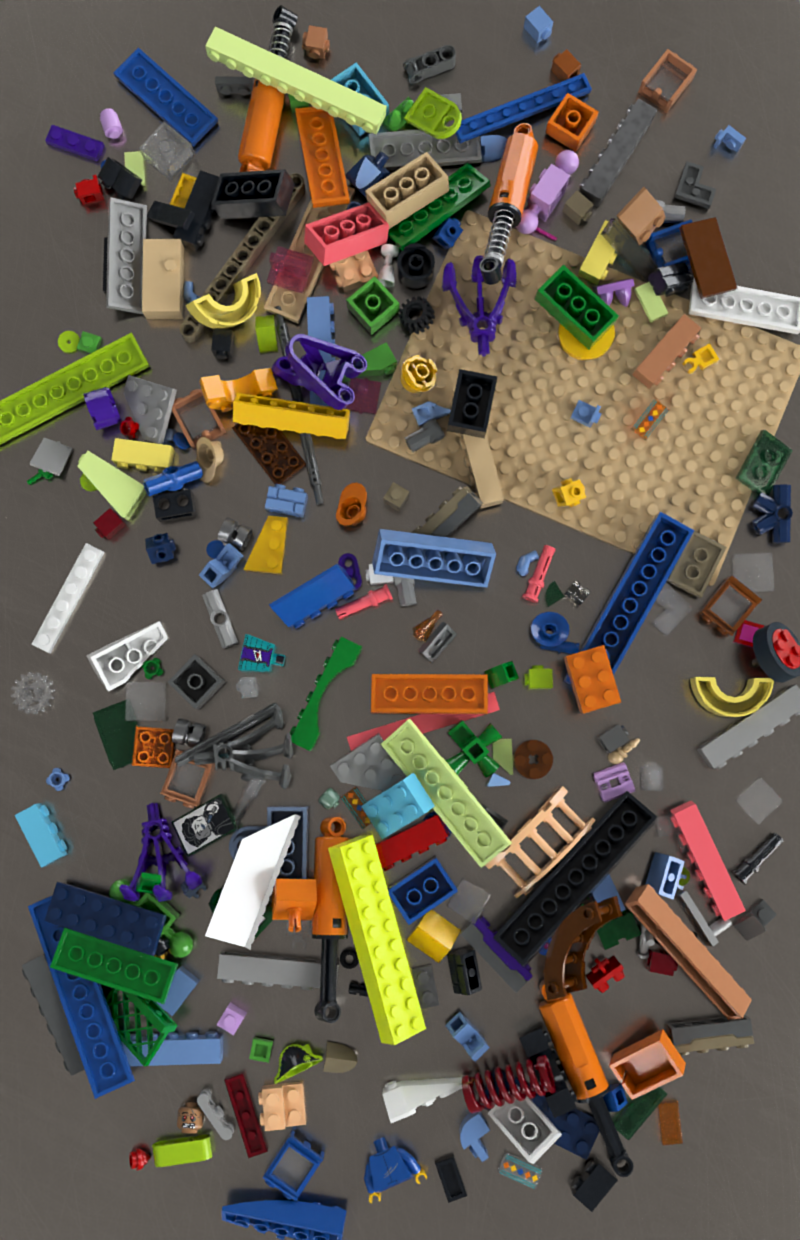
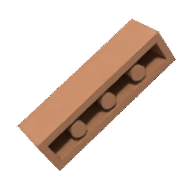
[633,314,702,389]

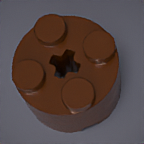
[513,740,554,779]

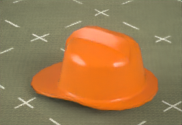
[336,482,367,526]

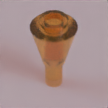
[413,610,443,641]

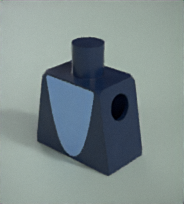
[345,151,390,197]

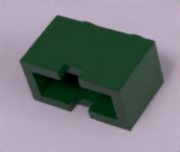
[596,910,641,950]

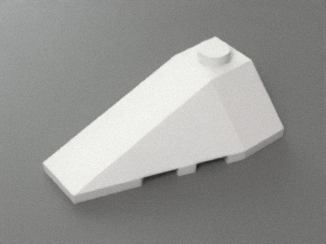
[86,621,168,691]

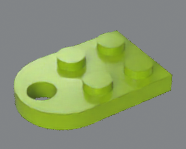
[404,87,462,139]

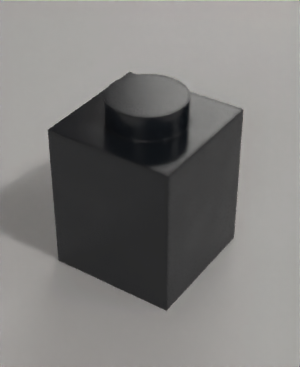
[211,328,235,359]

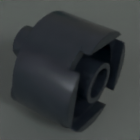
[397,243,435,288]

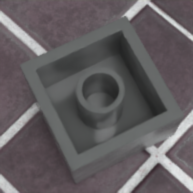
[168,654,226,710]

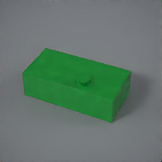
[534,265,619,350]

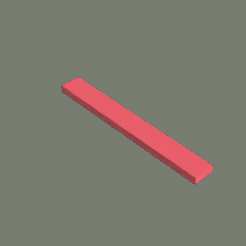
[347,692,500,751]

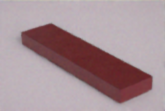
[224,1071,268,1158]

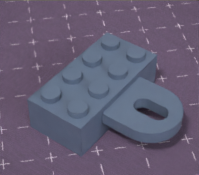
[229,806,309,888]

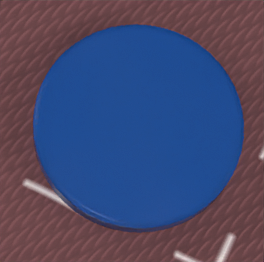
[173,432,190,450]
[206,540,225,559]

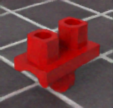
[586,956,625,993]

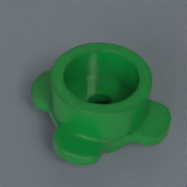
[142,658,163,679]

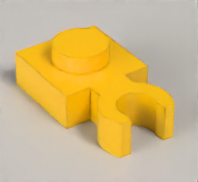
[682,343,719,374]

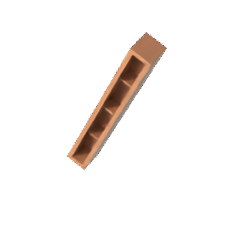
[625,884,752,1020]

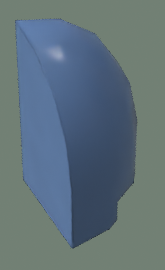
[480,135,507,163]

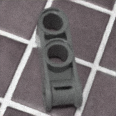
[403,45,456,84]

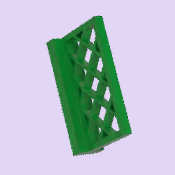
[106,988,178,1066]

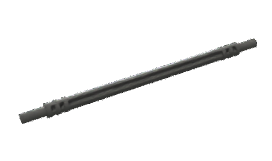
[274,306,324,505]

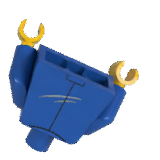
[364,1137,427,1203]

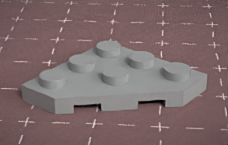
[124,375,177,444]
[330,733,407,791]

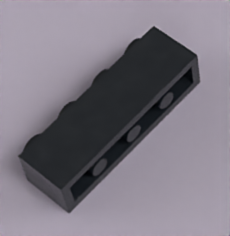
[173,170,219,252]

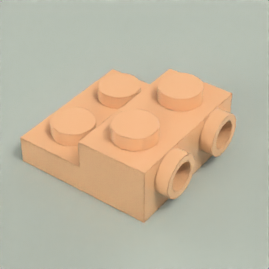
[329,250,378,293]
[258,1081,306,1131]

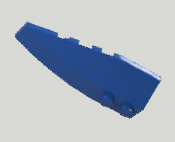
[222,1200,347,1240]

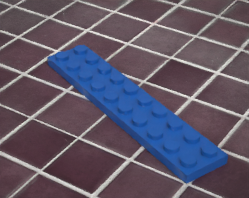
[28,895,135,1099]

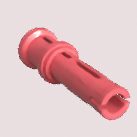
[522,545,556,603]
[335,584,393,619]

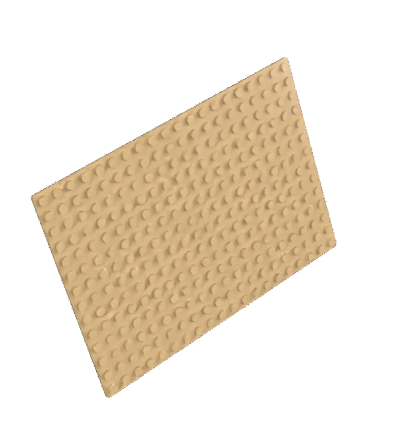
[366,210,800,586]

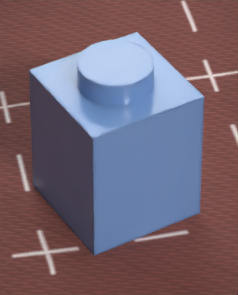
[524,6,553,43]

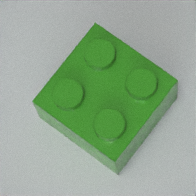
[346,276,399,335]

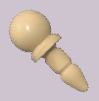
[608,738,640,765]

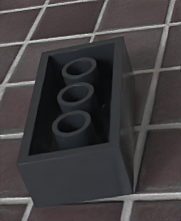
[211,169,295,219]

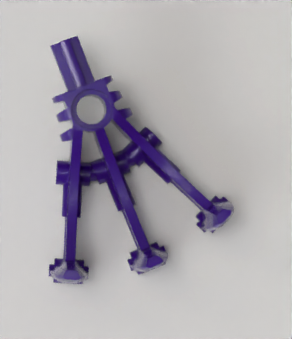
[442,255,517,357]
[119,803,203,902]

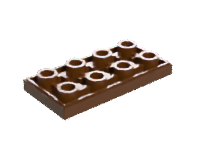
[679,217,737,299]
[232,423,306,485]

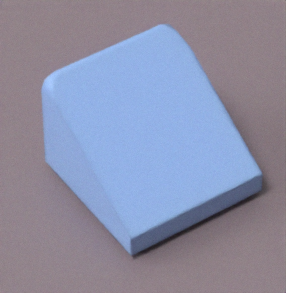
[486,773,511,787]

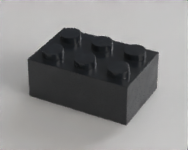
[447,369,497,439]

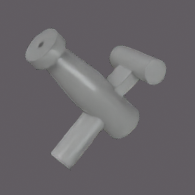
[635,916,655,959]

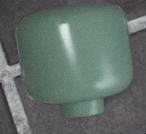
[318,788,340,810]

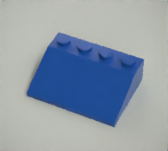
[269,564,356,629]

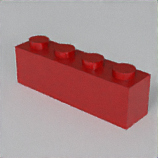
[375,814,450,871]

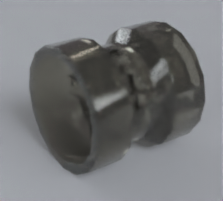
[564,580,591,606]

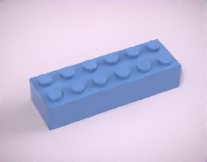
[372,529,496,588]

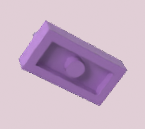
[592,278,634,307]

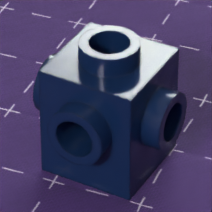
[145,533,176,564]

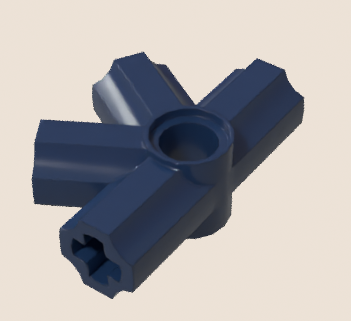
[752,484,793,543]

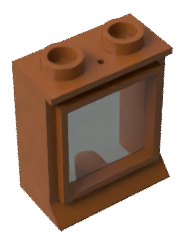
[699,575,762,636]

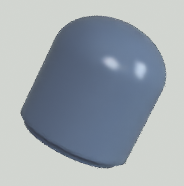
[163,428,177,448]

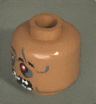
[177,1102,204,1133]

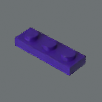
[45,125,105,162]

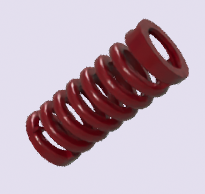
[462,1055,556,1114]

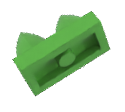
[382,97,415,132]

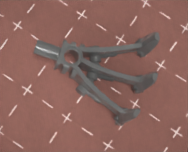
[194,705,294,789]

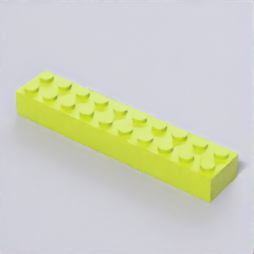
[328,835,426,1045]

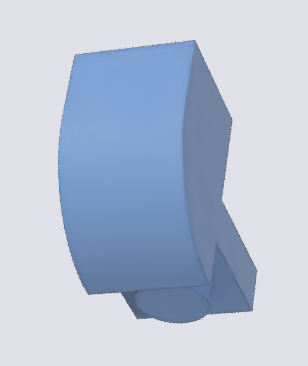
[199,543,243,588]
[445,1011,490,1062]
[459,1112,490,1162]

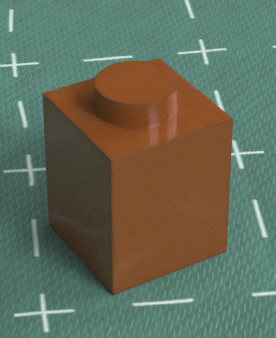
[551,49,581,82]

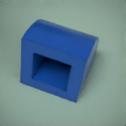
[603,1083,628,1112]

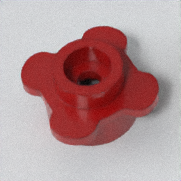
[120,417,139,439]

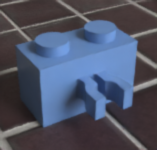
[645,852,687,900]

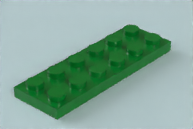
[388,163,491,251]
[50,928,178,1004]

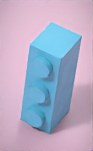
[15,803,68,868]

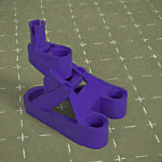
[271,334,367,410]

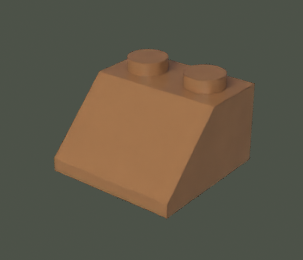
[616,187,666,246]

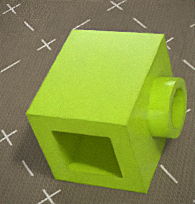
[524,665,553,689]

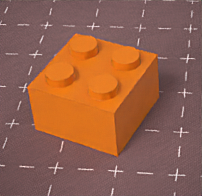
[545,93,599,152]

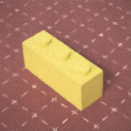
[578,220,626,286]
[111,438,175,474]

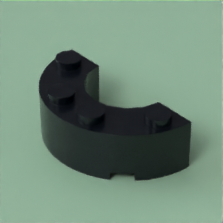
[519,1028,578,1118]

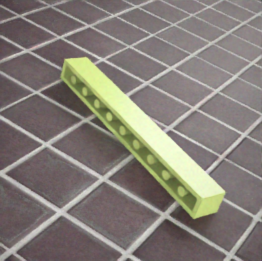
[205,27,387,135]

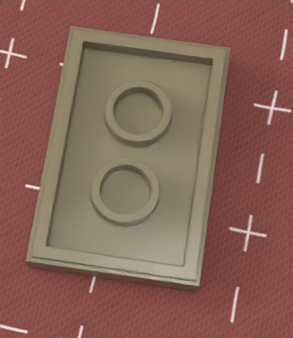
[667,531,727,598]

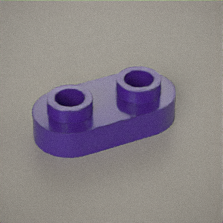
[338,553,362,591]

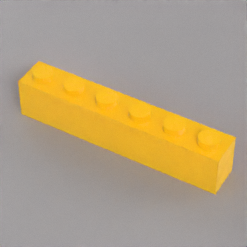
[233,393,350,439]

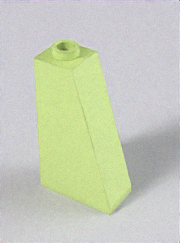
[78,451,147,521]

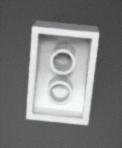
[488,1084,562,1164]

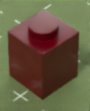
[93,508,127,540]
[646,949,678,976]

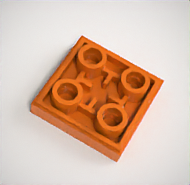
[132,727,174,768]

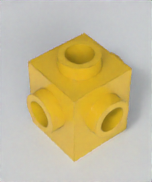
[552,478,586,507]

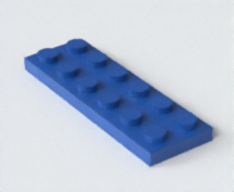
[113,47,218,147]

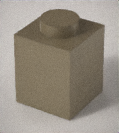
[562,190,594,225]
[383,482,410,512]

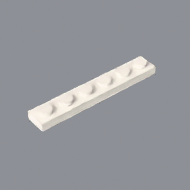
[32,543,104,653]

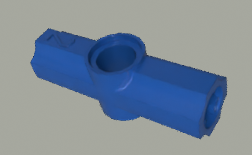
[143,461,203,496]

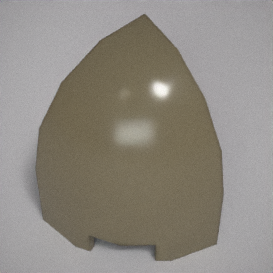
[323,1042,358,1073]

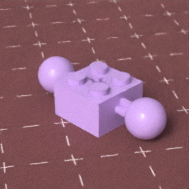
[516,150,579,234]

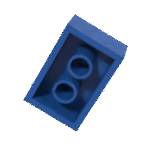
[387,856,458,925]

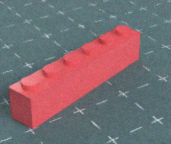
[670,800,746,921]

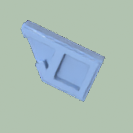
[412,401,451,427]

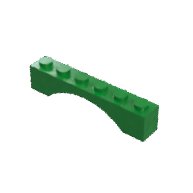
[290,637,362,752]

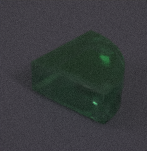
[545,581,565,607]

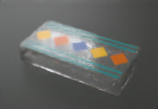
[498,1151,543,1190]

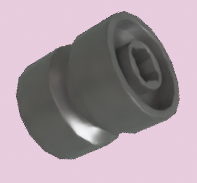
[217,517,253,551]
[172,718,206,747]

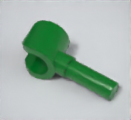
[27,469,53,485]

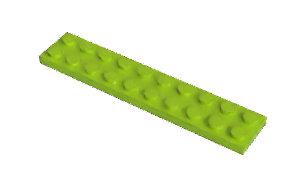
[0,332,150,445]

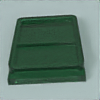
[93,699,139,770]

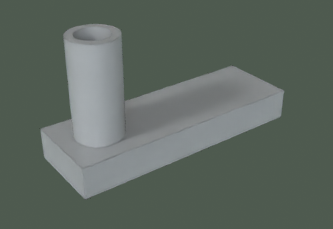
[675,890,732,947]

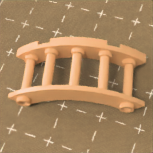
[485,786,596,898]

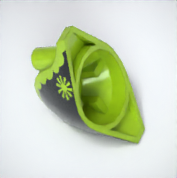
[274,1044,323,1084]

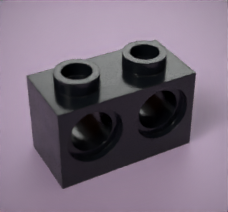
[152,488,197,522]

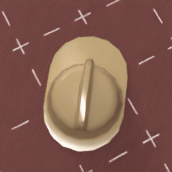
[196,437,224,483]

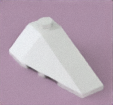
[382,1077,462,1123]

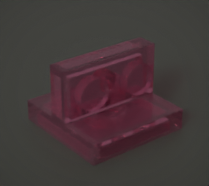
[267,246,314,294]

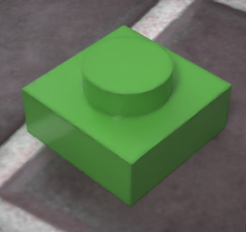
[77,331,102,354]
[249,1037,273,1063]

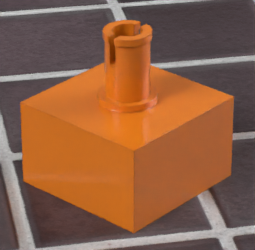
[272,879,317,932]

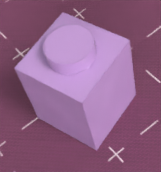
[217,1002,247,1036]

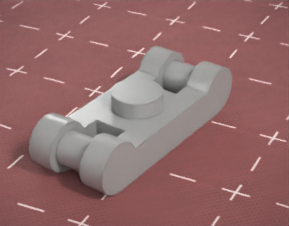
[197,1089,235,1140]

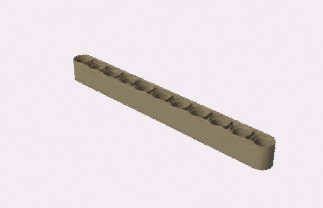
[179,173,305,343]

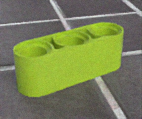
[152,1134,212,1167]

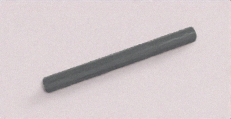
[174,703,277,767]

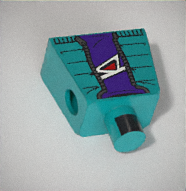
[238,634,286,672]

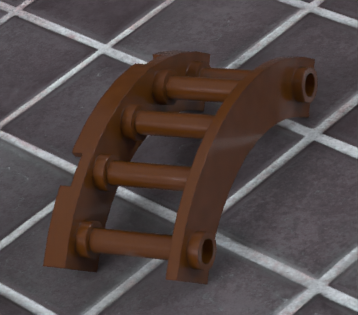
[544,896,622,1000]

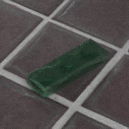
[614,1087,667,1141]

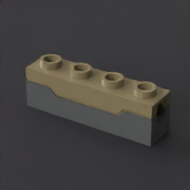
[412,486,483,537]
[667,1015,754,1056]

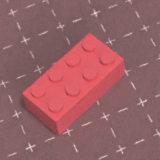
[304,202,389,266]

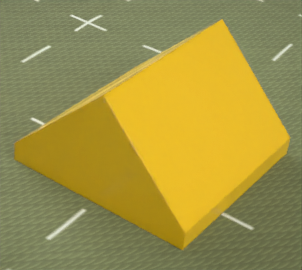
[406,910,461,963]

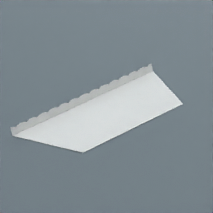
[205,814,301,950]

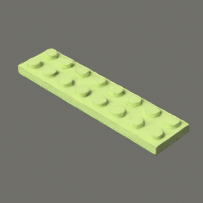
[381,719,512,868]

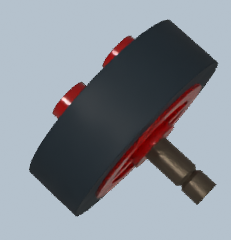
[752,622,800,683]

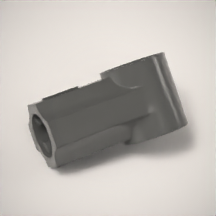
[405,419,445,453]

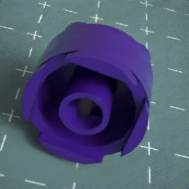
[83,387,121,431]

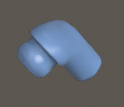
[183,281,200,304]
[516,550,539,576]

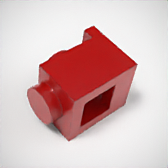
[73,175,105,205]

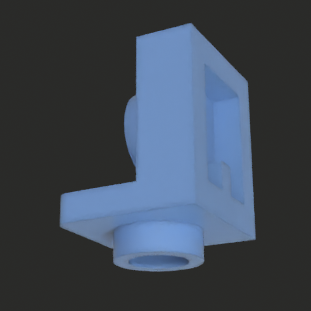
[713,125,746,152]
[570,400,602,428]

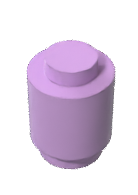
[100,109,123,139]

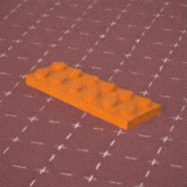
[295,107,350,208]
[371,674,488,714]

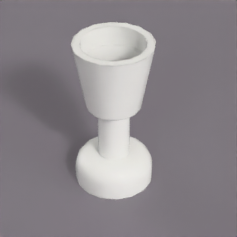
[377,244,399,287]

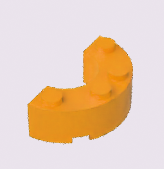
[199,368,278,412]

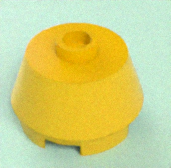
[400,355,437,393]

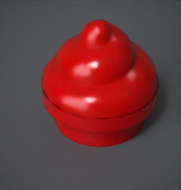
[129,1148,151,1171]

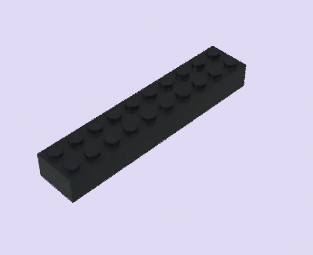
[493,791,658,968]

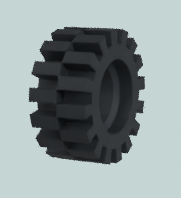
[398,296,435,334]

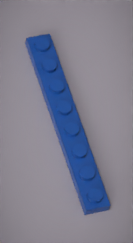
[455,73,592,143]

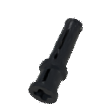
[732,832,784,885]

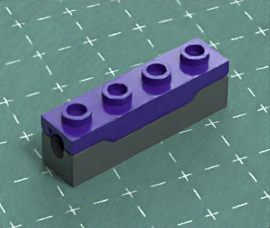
[460,915,533,993]

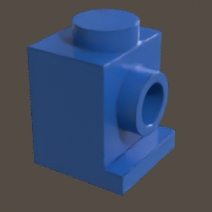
[432,218,463,250]

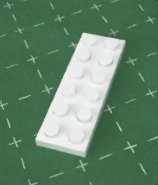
[688,278,800,334]

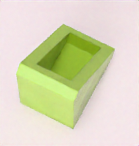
[255,315,278,354]

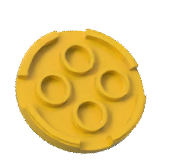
[558,324,615,360]

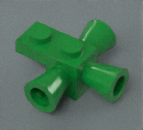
[445,720,503,778]

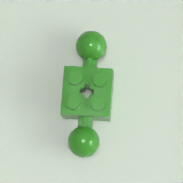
[109,879,193,958]

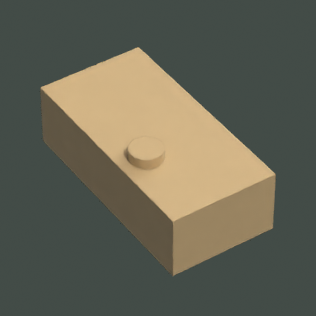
[365,152,449,229]
[142,239,185,319]

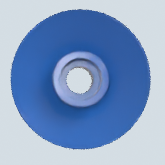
[531,612,570,647]

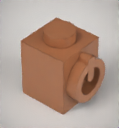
[302,25,330,59]

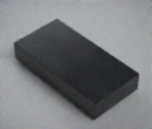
[435,1154,467,1203]

